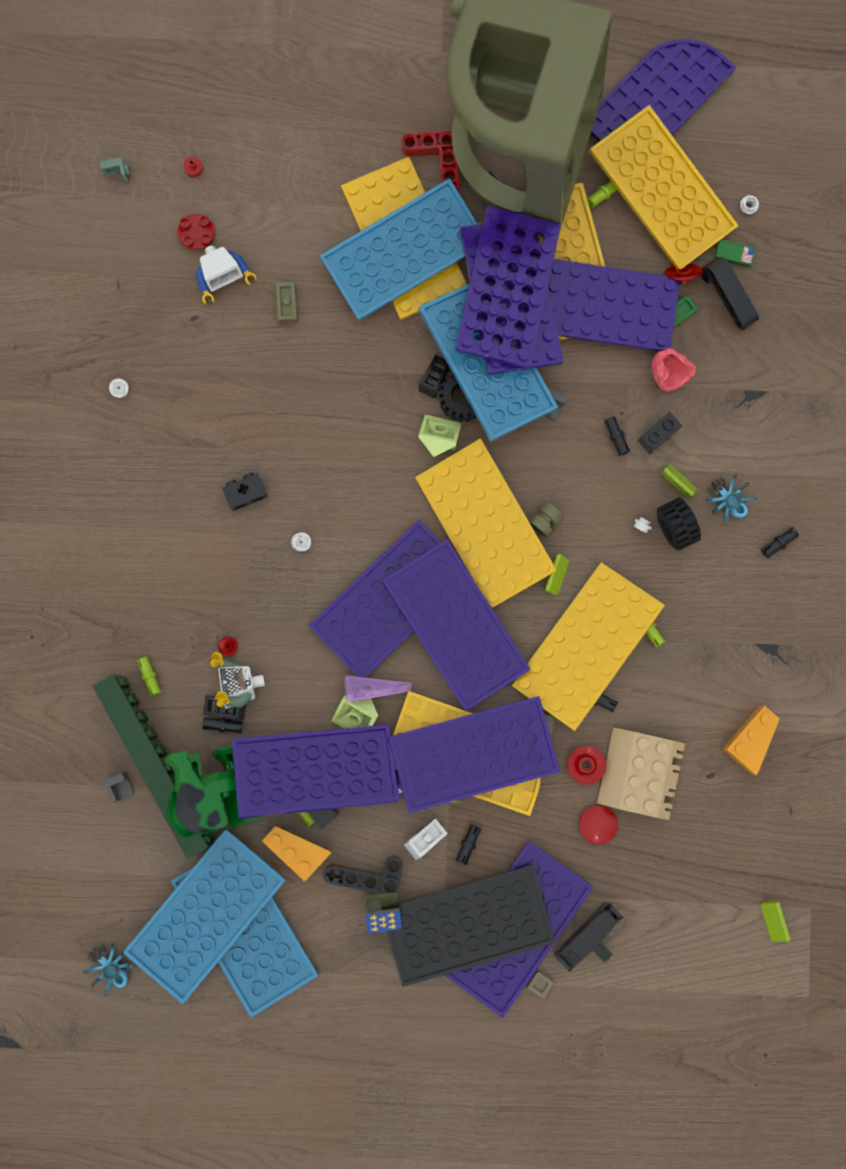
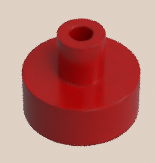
[184,156,203,177]
[217,636,238,656]

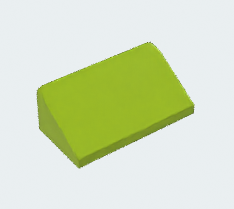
[661,464,697,499]
[544,554,569,596]
[760,900,790,942]

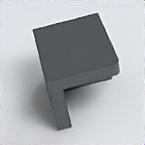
[545,389,567,421]
[104,772,134,802]

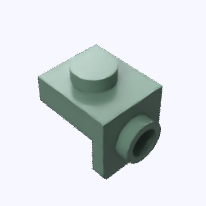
[99,157,131,182]

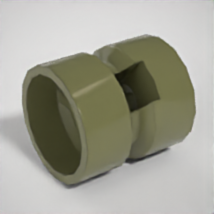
[529,501,564,538]

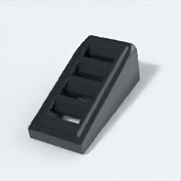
[418,355,450,398]
[203,695,246,720]

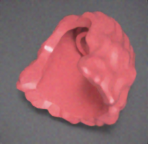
[651,348,696,392]

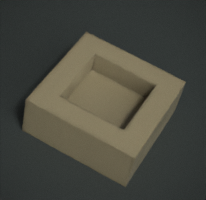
[527,970,554,999]

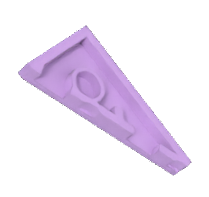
[344,676,412,702]

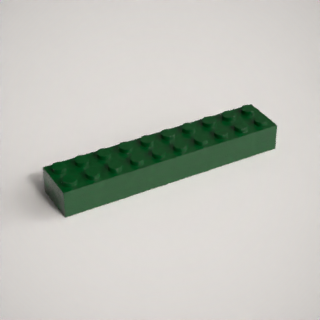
[92,674,214,859]

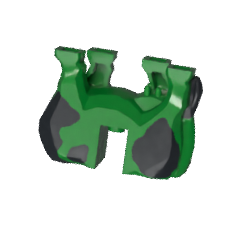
[164,746,272,839]

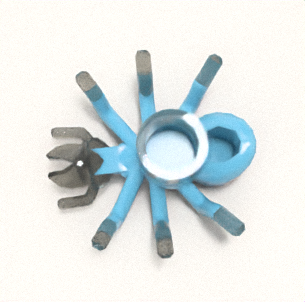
[705,474,757,524]
[83,943,135,997]

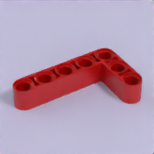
[401,130,460,195]

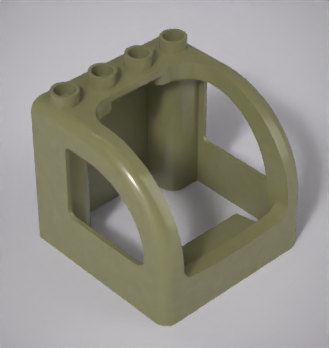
[445,0,613,228]

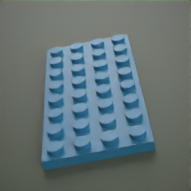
[320,178,478,321]
[418,284,558,442]
[123,829,286,1004]
[171,867,319,1018]

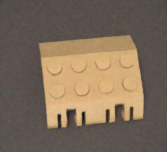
[597,727,685,820]

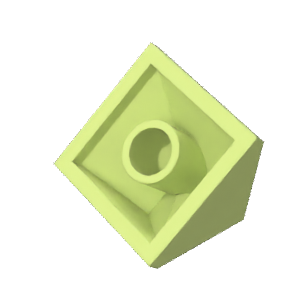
[418,414,462,457]
[331,695,379,728]

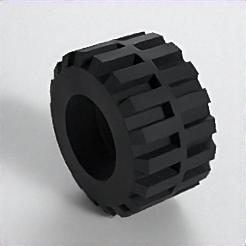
[439,373,477,422]
[657,498,701,551]

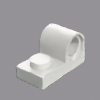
[403,818,448,860]

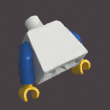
[196,246,256,305]

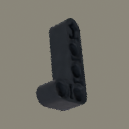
[700,257,759,331]
[323,856,403,894]

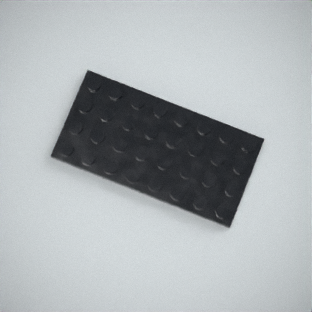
[381,864,555,987]

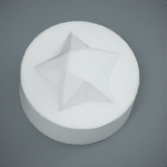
[109,378,129,398]
[291,532,311,552]

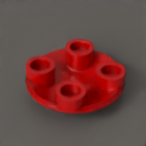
[177,214,215,250]
[579,805,618,845]

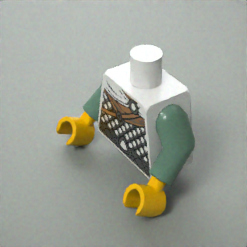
[210,652,265,709]

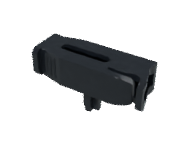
[554,902,623,972]

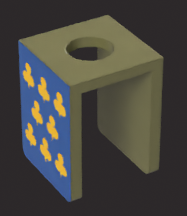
[363,892,402,934]

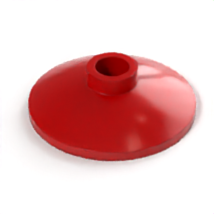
[664,264,703,284]
[567,746,606,785]

